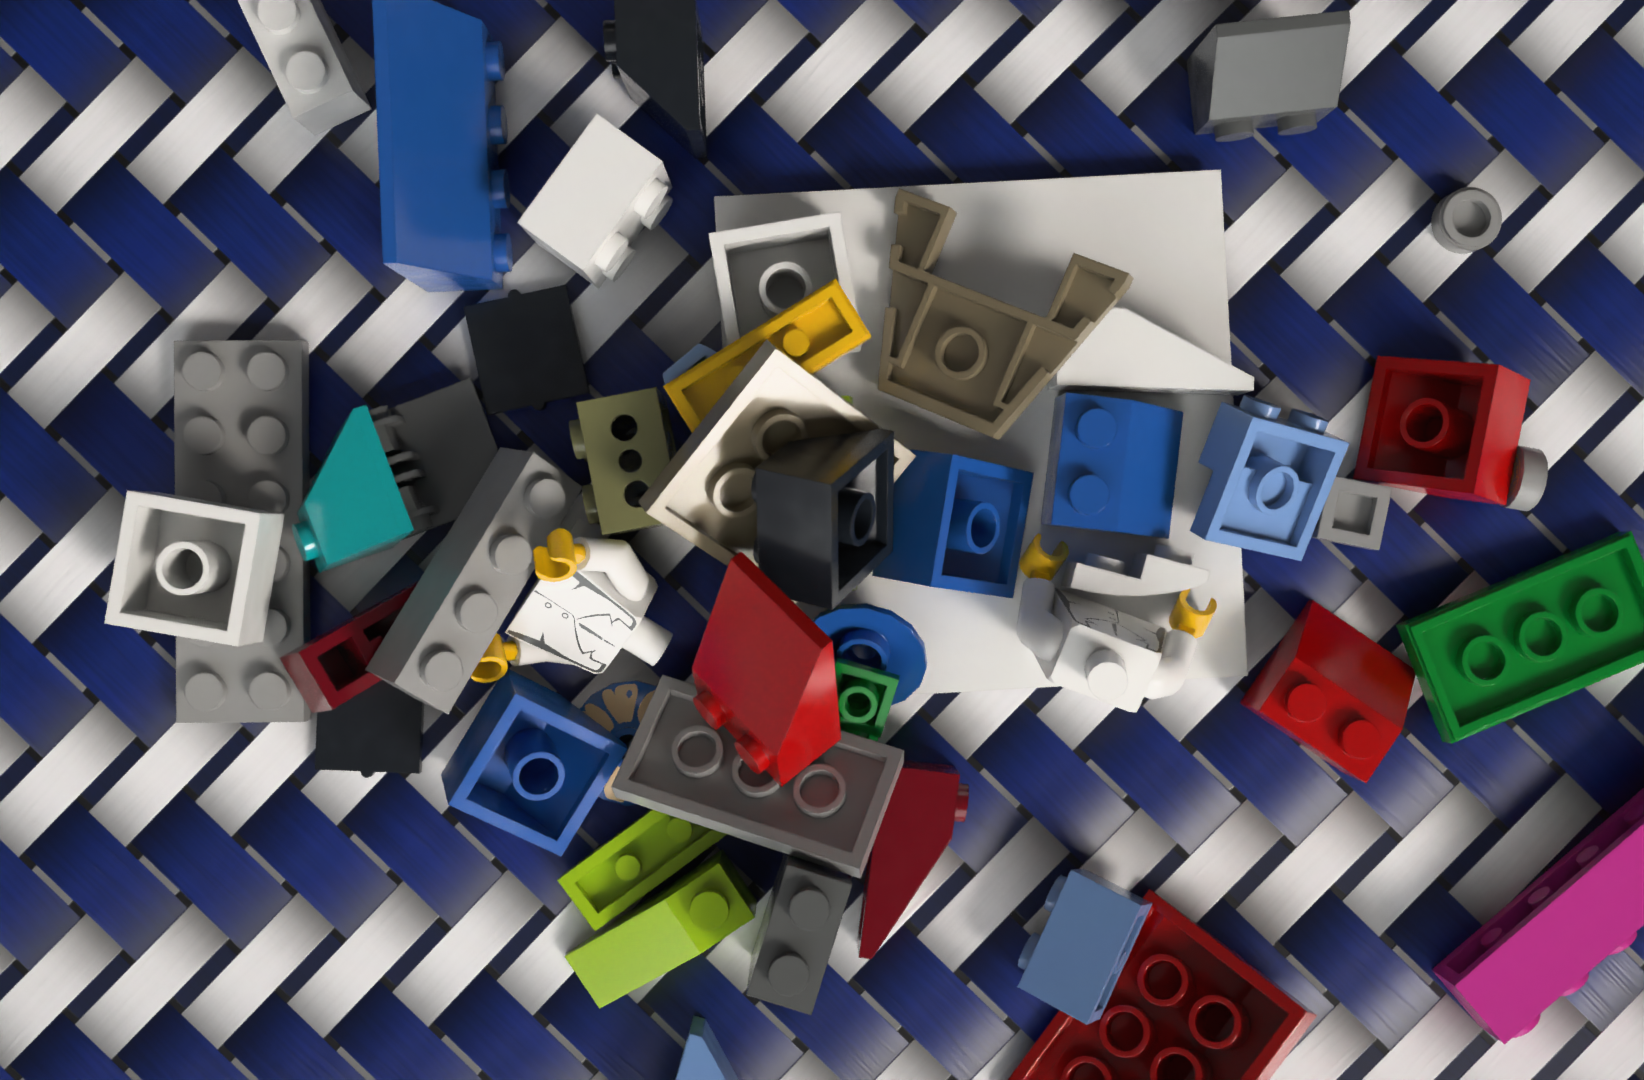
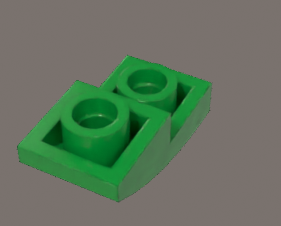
[835,657,900,741]

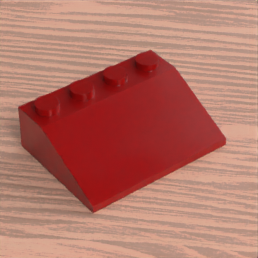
[1008,889,1317,1080]

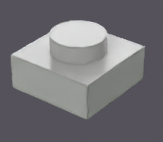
[1311,476,1392,550]

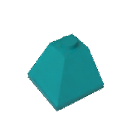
[292,405,414,573]

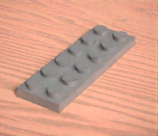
[174,340,311,723]

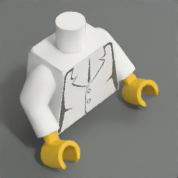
[471,518,673,683]
[1017,533,1217,712]

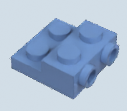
[1190,395,1349,561]

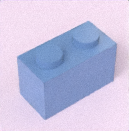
[1017,869,1153,1025]

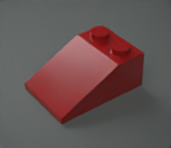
[691,551,841,787]

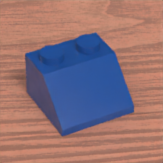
[1041,392,1183,539]
[872,449,1034,598]
[441,669,628,856]

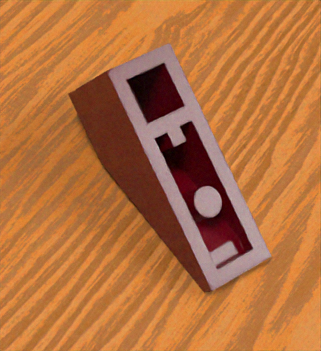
[280,580,419,713]
[857,760,969,959]

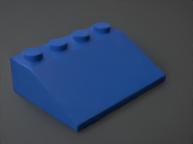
[372,0,513,292]

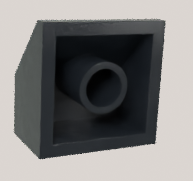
[603,0,708,159]
[751,429,894,610]

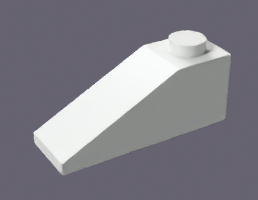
[1048,307,1254,395]

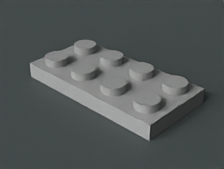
[611,675,904,879]

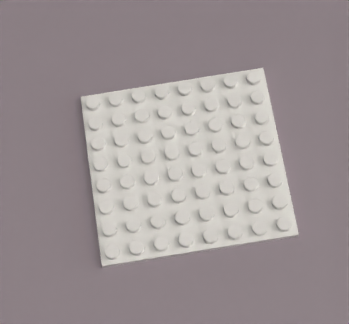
[714,169,1248,695]

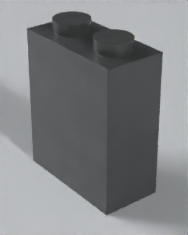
[746,853,852,1015]

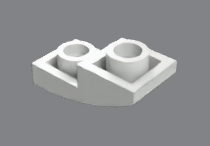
[1061,544,1210,596]

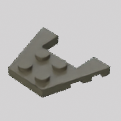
[878,188,1134,440]

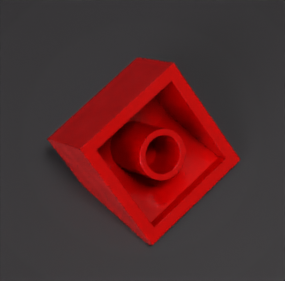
[1353,356,1531,505]
[1240,600,1416,783]

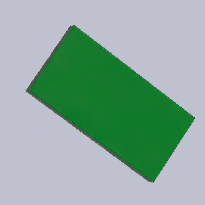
[1396,531,1644,744]

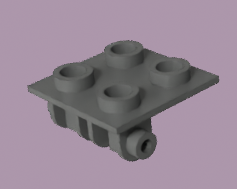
[369,378,499,541]

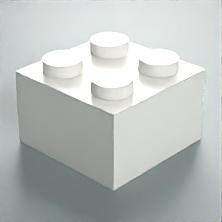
[517,113,673,289]
[708,211,862,354]
[104,490,285,646]

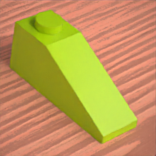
[564,849,757,1009]

